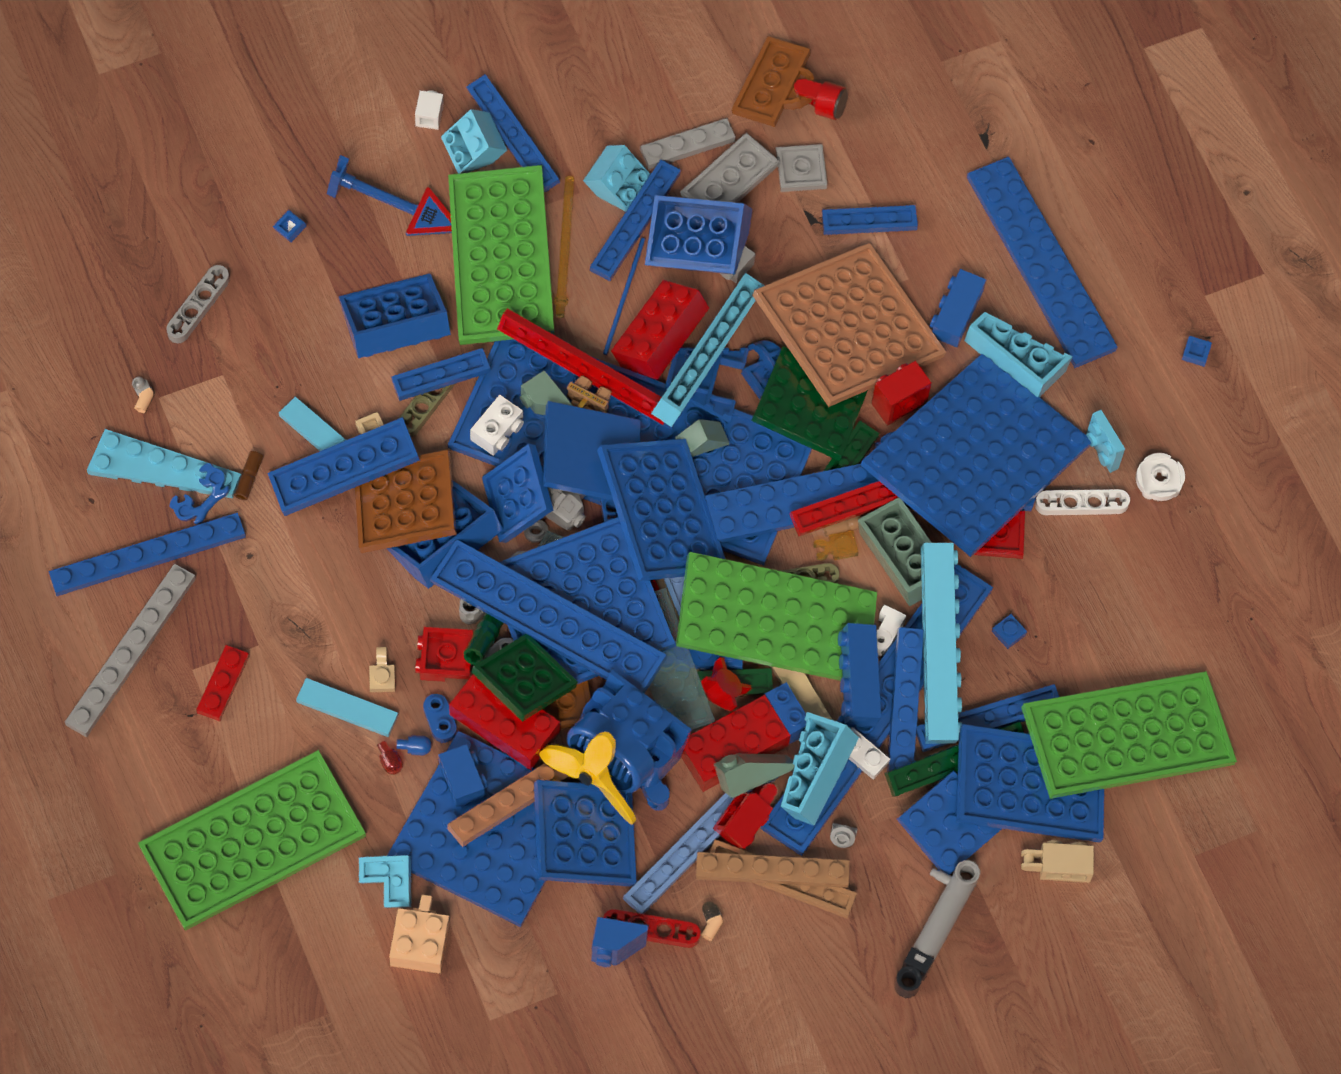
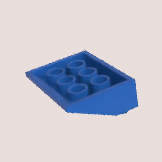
[645,195,753,274]
[339,273,451,359]
[386,480,503,589]

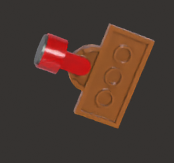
[732,36,848,127]

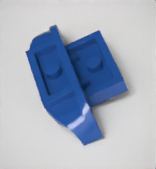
[741,340,781,400]

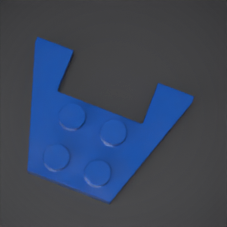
[665,348,749,423]

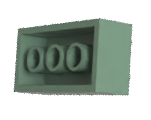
[858,497,932,607]

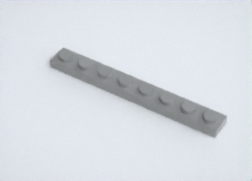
[65,564,196,737]

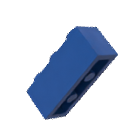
[930,269,986,348]

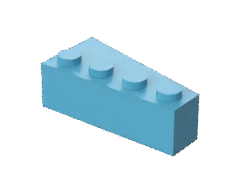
[964,312,1072,397]
[781,712,859,825]

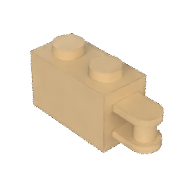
[1021,840,1094,883]

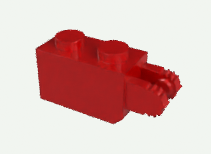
[713,783,778,849]

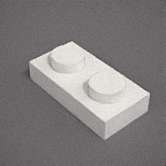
[849,727,890,780]

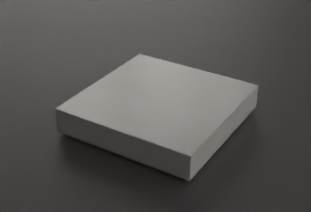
[776,144,827,192]

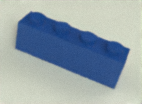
[838,623,881,727]

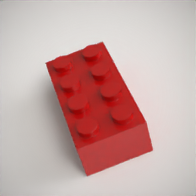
[611,280,709,380]
[449,674,560,770]
[681,695,791,792]

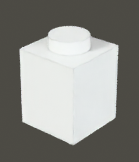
[415,91,443,130]

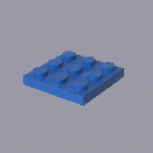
[482,444,554,543]
[897,771,1001,875]

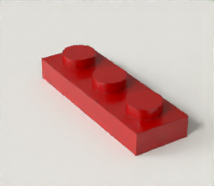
[196,645,249,721]

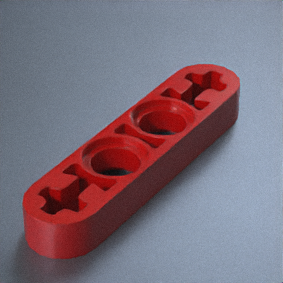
[603,909,701,948]

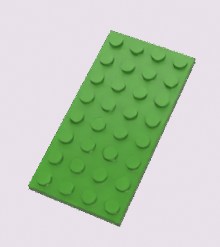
[448,165,555,345]
[676,552,877,681]
[1021,671,1237,799]
[138,750,366,931]

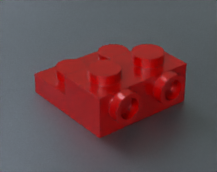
[415,627,473,682]

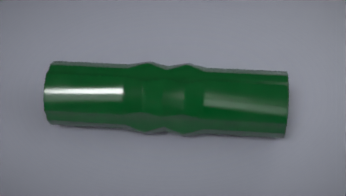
[463,613,503,665]

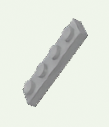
[640,118,735,170]

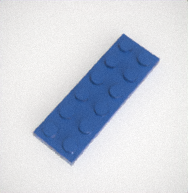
[268,417,420,517]

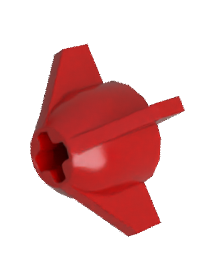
[701,657,752,711]

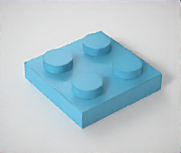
[1086,410,1125,473]

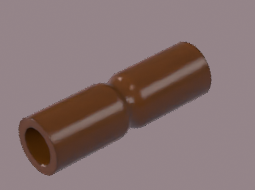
[234,451,263,500]

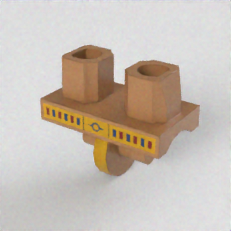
[567,376,611,413]

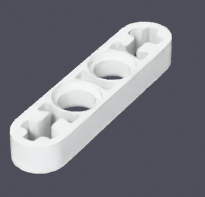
[1035,489,1130,515]

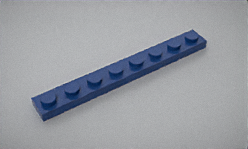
[49,513,246,596]

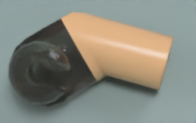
[701,901,723,941]

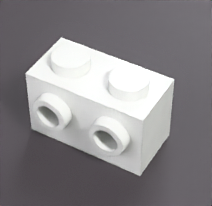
[470,395,524,456]

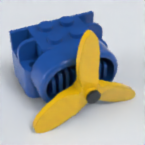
[539,670,692,825]

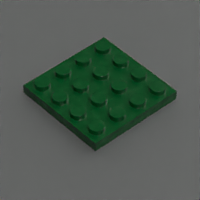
[751,346,868,461]

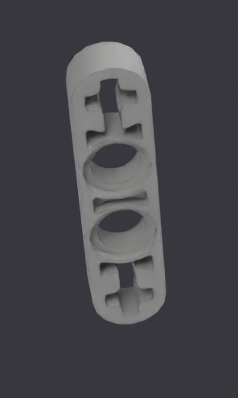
[167,265,229,343]

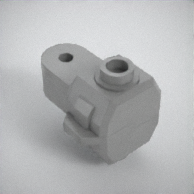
[546,488,586,530]

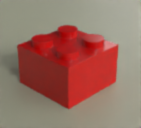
[872,360,932,426]

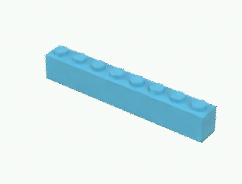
[651,273,764,427]
[921,543,962,744]

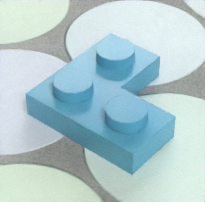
[359,855,411,908]

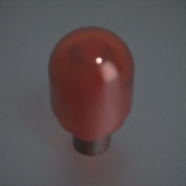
[377,741,403,775]

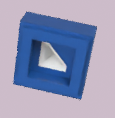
[273,210,307,243]

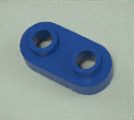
[423,694,457,743]

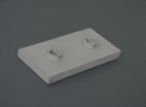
[681,133,780,203]

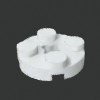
[1136,453,1185,501]

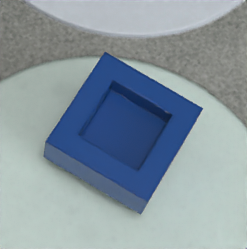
[1182,336,1212,367]
[992,614,1027,649]

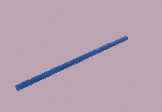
[603,238,645,355]

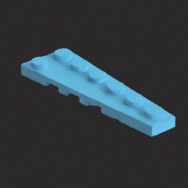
[87,429,241,498]

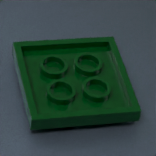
[472,634,578,722]

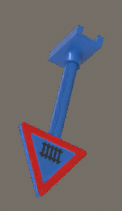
[327,155,452,236]

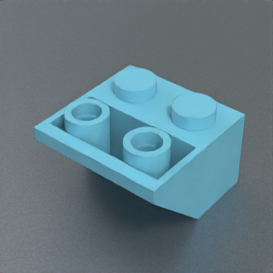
[441,109,507,174]
[583,145,651,212]

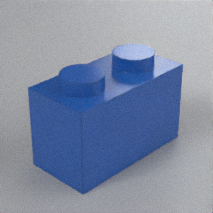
[438,744,488,807]

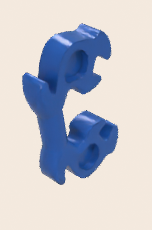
[169,463,230,525]

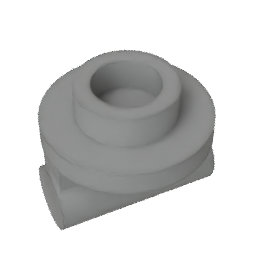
[830,823,858,848]

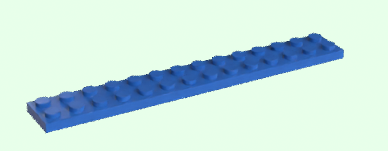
[760,564,993,856]

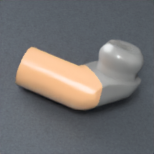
[132,377,154,413]

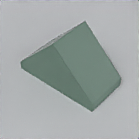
[675,419,729,457]

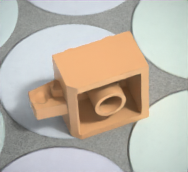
[389,895,449,974]

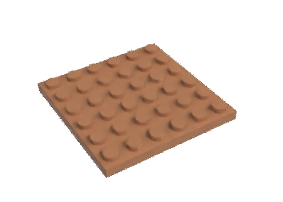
[752,243,946,407]

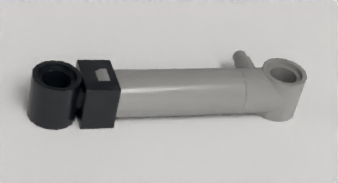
[894,860,980,998]

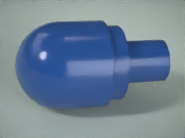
[396,735,432,756]

